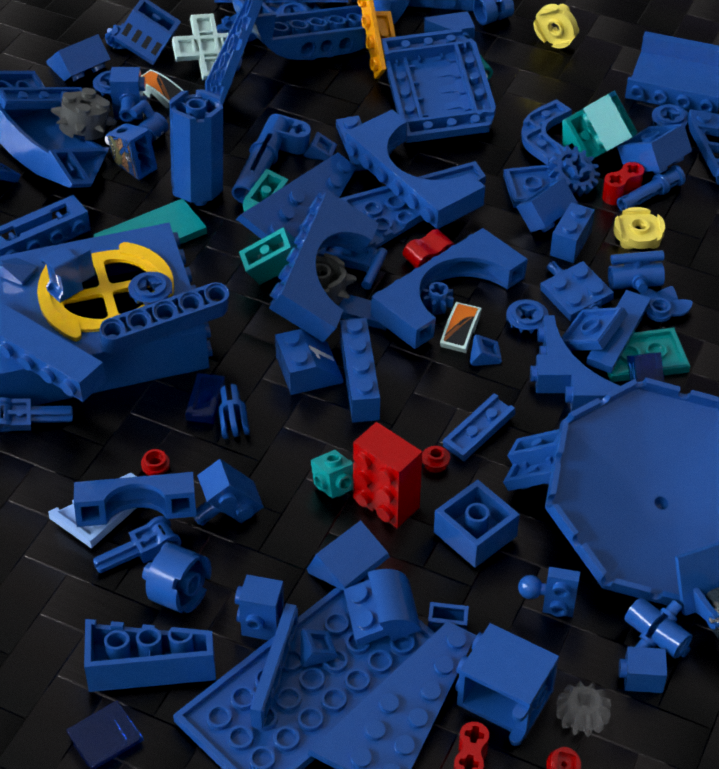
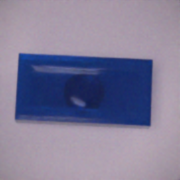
[185,373,225,424]

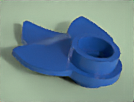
[640,286,693,322]

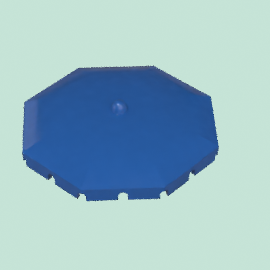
[545,378,719,613]

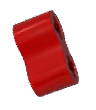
[602,162,644,205]
[403,229,455,268]
[454,722,489,769]

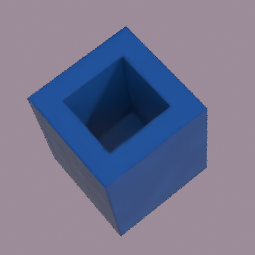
[619,646,667,693]

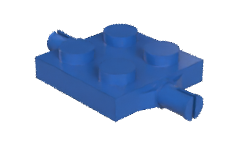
[540,261,614,322]

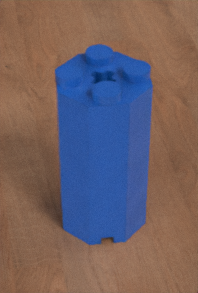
[169,89,223,206]

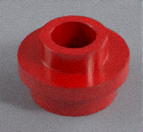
[422,446,450,473]
[141,449,170,476]

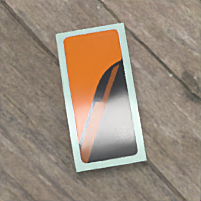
[141,69,183,109]
[440,302,482,353]

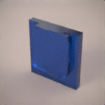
[66,701,144,769]

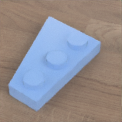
[48,473,137,548]

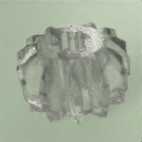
[556,680,611,738]

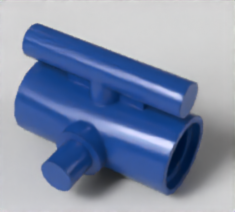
[608,250,665,293]
[624,597,693,659]

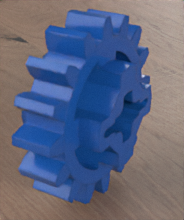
[547,145,600,197]

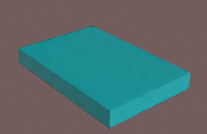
[607,327,690,382]

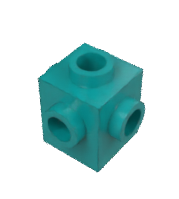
[311,450,353,498]

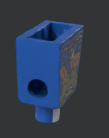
[105,123,158,180]

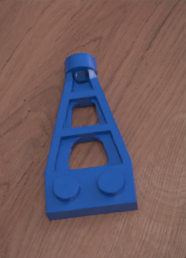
[687,109,719,185]

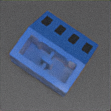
[114,0,181,65]

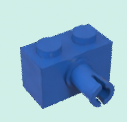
[109,67,148,122]
[193,459,264,526]

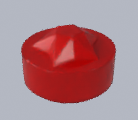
[546,747,581,769]

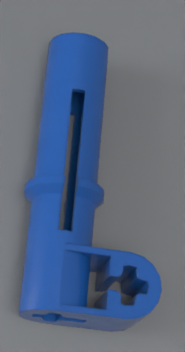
[231,114,311,204]

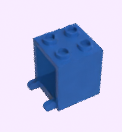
[455,623,559,746]

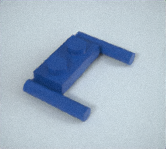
[317,246,388,290]

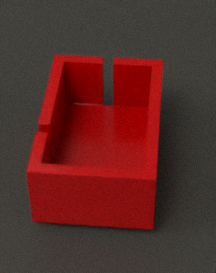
[353,422,422,528]

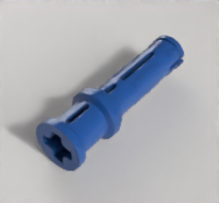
[617,165,686,211]

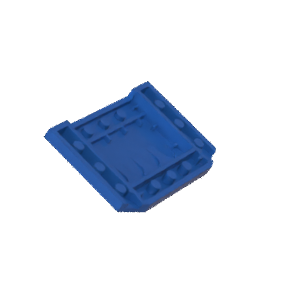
[381,28,496,143]

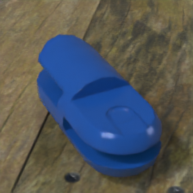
[219,384,250,439]

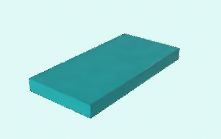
[93,199,207,245]

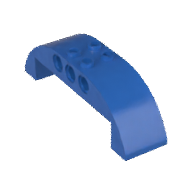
[232,0,410,60]

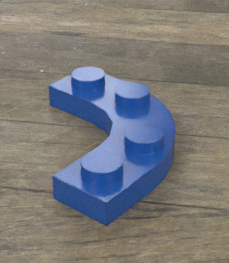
[521,99,572,166]

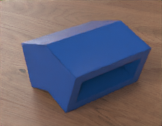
[428,602,469,632]

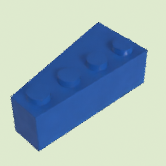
[84,619,216,692]

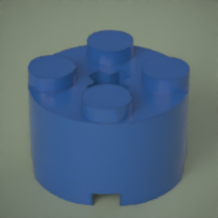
[142,542,212,613]

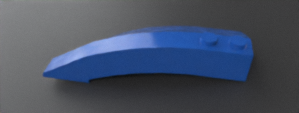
[0,71,110,188]

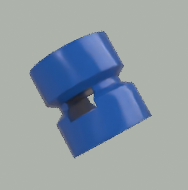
[473,0,514,25]

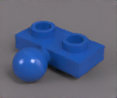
[518,567,580,617]

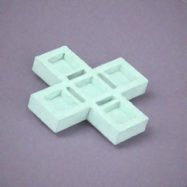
[172,13,244,80]

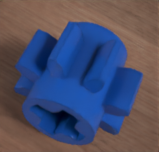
[422,282,454,315]

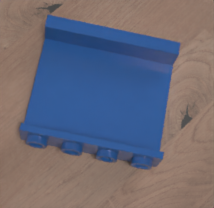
[625,31,719,114]

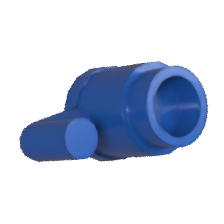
[130,100,169,143]

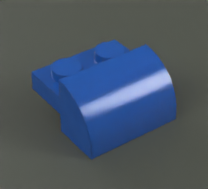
[503,429,559,491]
[344,569,421,646]

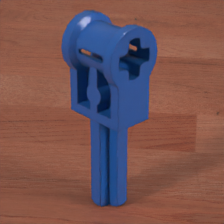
[0,397,73,432]
[93,516,181,573]

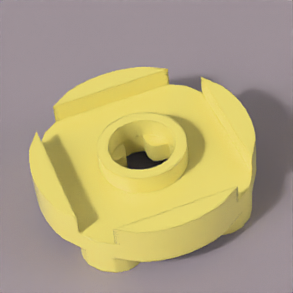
[534,4,579,48]
[613,207,665,249]

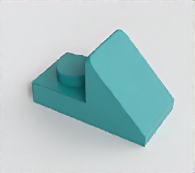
[562,109,606,158]

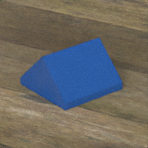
[307,520,390,590]

